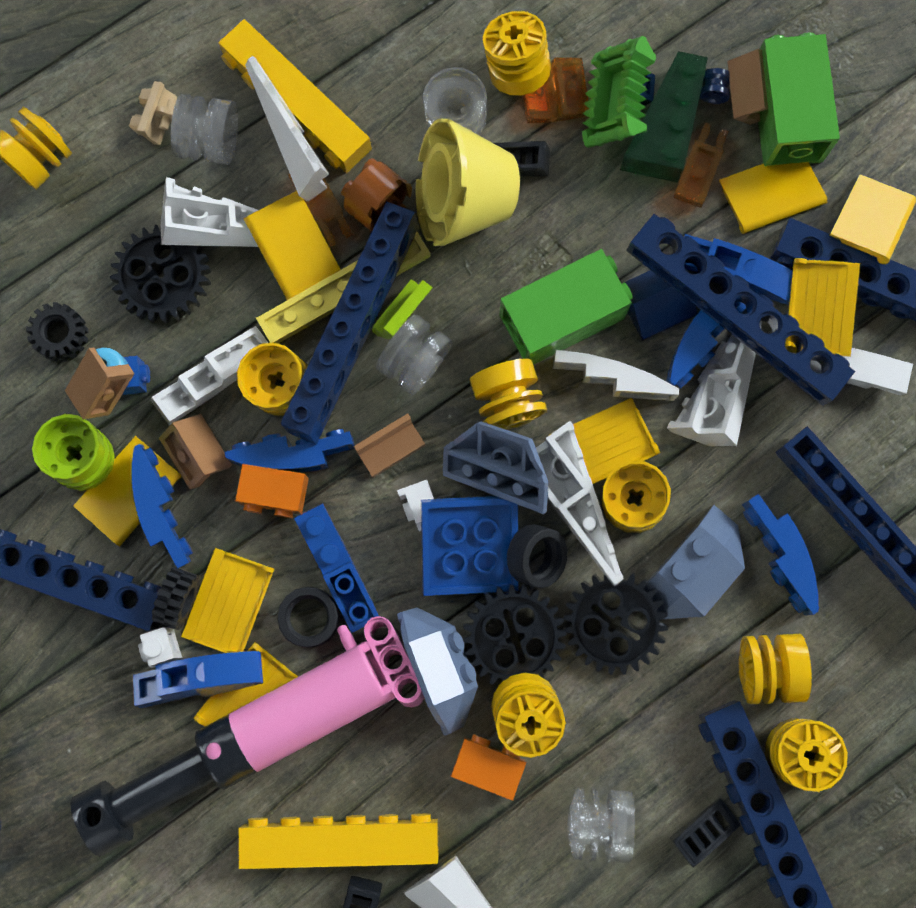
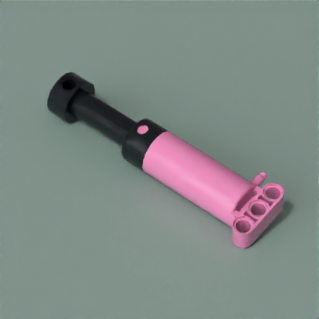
[70,616,425,857]

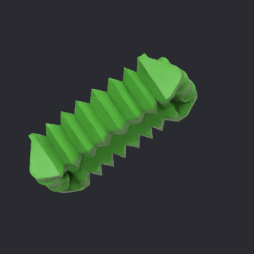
[582,36,656,148]

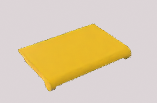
[719,162,827,234]
[830,175,916,264]
[243,191,341,300]
[785,258,860,357]
[548,398,660,484]
[73,436,182,547]
[181,548,274,653]
[193,642,298,727]

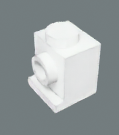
[397,480,434,531]
[138,627,182,668]

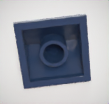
[625,270,698,341]

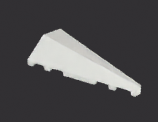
[245,56,329,202]
[161,177,258,247]
[667,312,762,446]
[536,421,624,587]
[404,855,492,908]

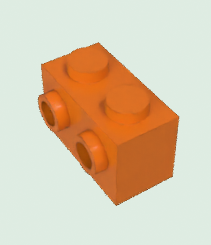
[235,464,309,519]
[451,734,527,801]

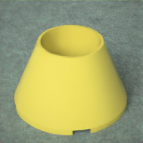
[415,118,520,246]

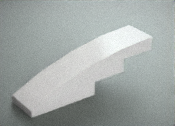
[151,326,268,425]
[785,341,913,396]
[553,350,679,401]

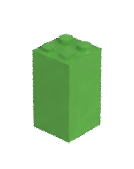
[758,32,840,166]
[499,249,633,365]

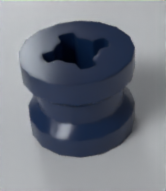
[699,68,730,104]

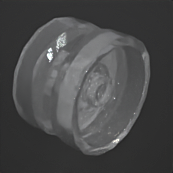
[376,314,452,396]

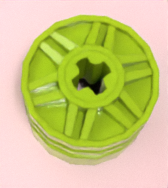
[32,414,115,491]

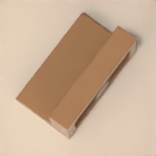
[727,49,768,125]
[65,347,135,419]
[354,413,425,478]
[159,414,232,490]

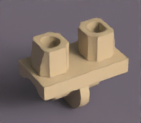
[129,81,182,145]

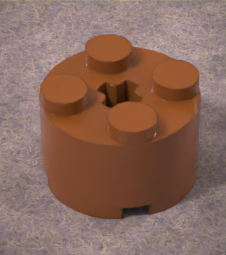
[341,158,412,232]

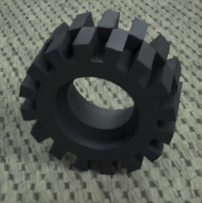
[26,302,89,362]
[152,567,200,630]

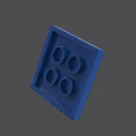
[421,496,519,596]

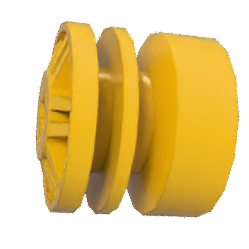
[482,11,551,96]
[0,106,72,190]
[237,342,308,417]
[470,358,547,430]
[602,461,671,533]
[739,634,812,704]
[491,673,566,758]
[765,718,848,792]

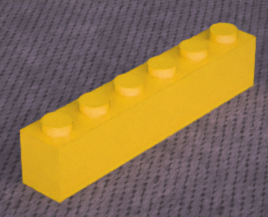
[218,19,372,174]
[239,813,439,869]

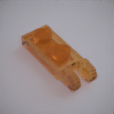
[673,123,729,208]
[288,173,353,247]

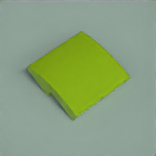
[372,279,433,339]

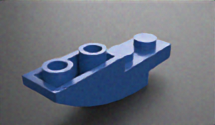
[684,234,793,305]
[666,302,746,389]
[225,429,355,473]
[132,444,193,569]
[742,494,819,616]
[294,503,379,633]
[133,651,263,708]

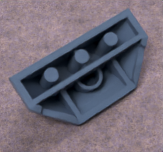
[443,421,549,514]
[644,505,745,620]
[397,607,478,736]

